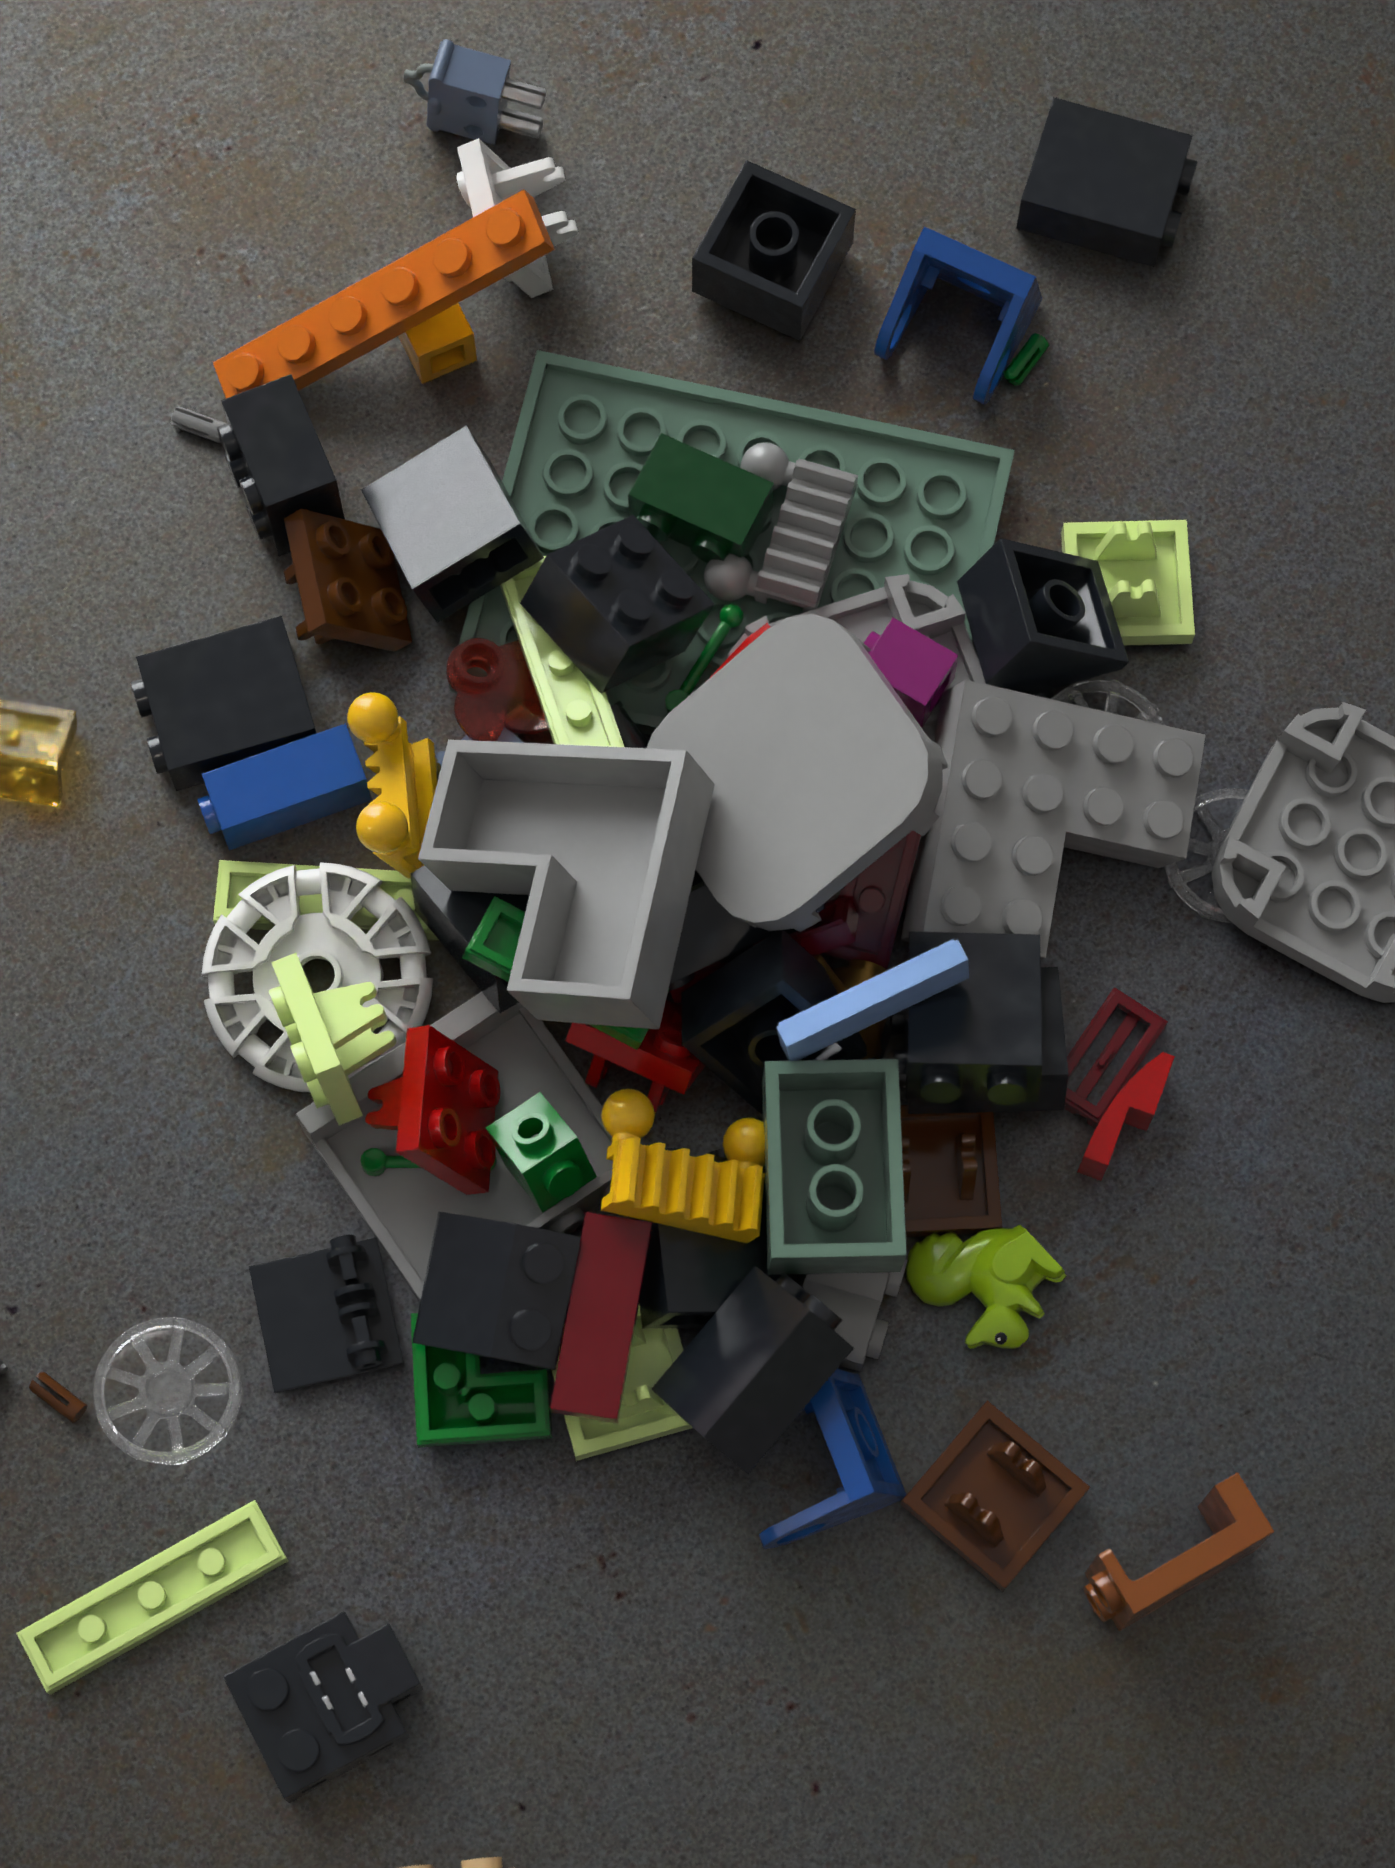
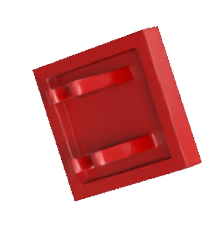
[565,1000,705,1114]
[365,1025,501,1195]

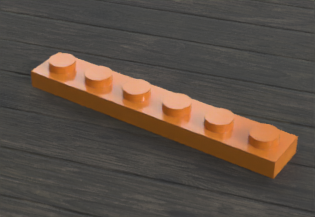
[213,189,555,398]

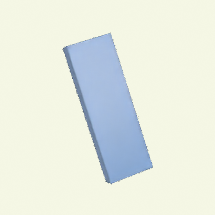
[776,939,969,1061]

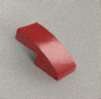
[1077,1052,1175,1181]

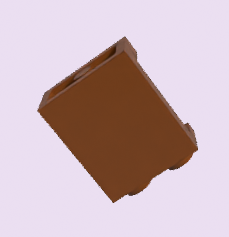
[1083,1472,1275,1631]

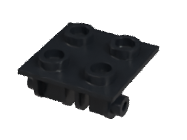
[249,1235,404,1393]

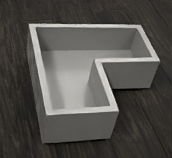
[901,680,1206,959]
[418,739,715,1029]

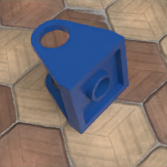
[874,227,1042,405]
[759,1369,907,1549]

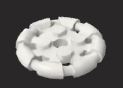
[202,862,433,1092]

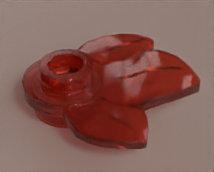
[446,638,549,742]

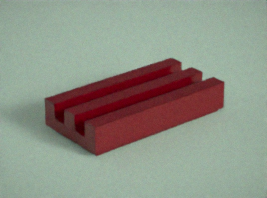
[1065,987,1168,1129]

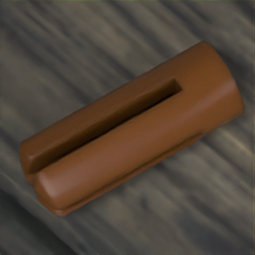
[29,1371,88,1423]

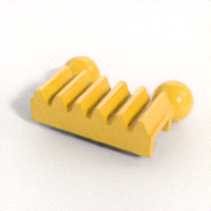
[347,692,438,878]
[601,1089,765,1244]

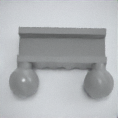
[704,442,858,613]

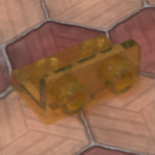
[0,699,77,806]

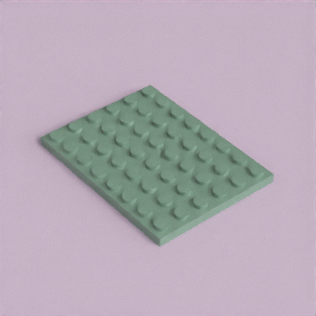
[449,350,1015,735]

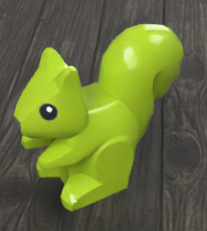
[905,1224,1066,1349]

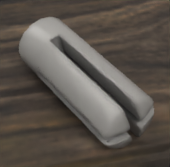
[171,406,226,443]

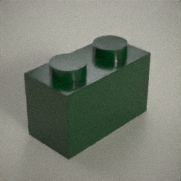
[628,433,774,563]

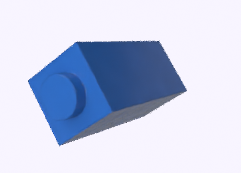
[197,723,371,851]

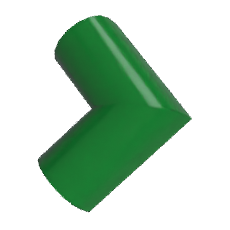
[411,1313,552,1448]

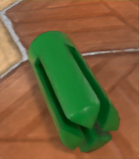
[1003,333,1049,386]

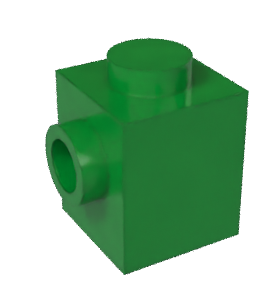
[486,1092,597,1213]

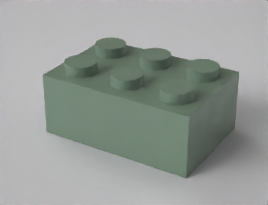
[762,1059,907,1275]

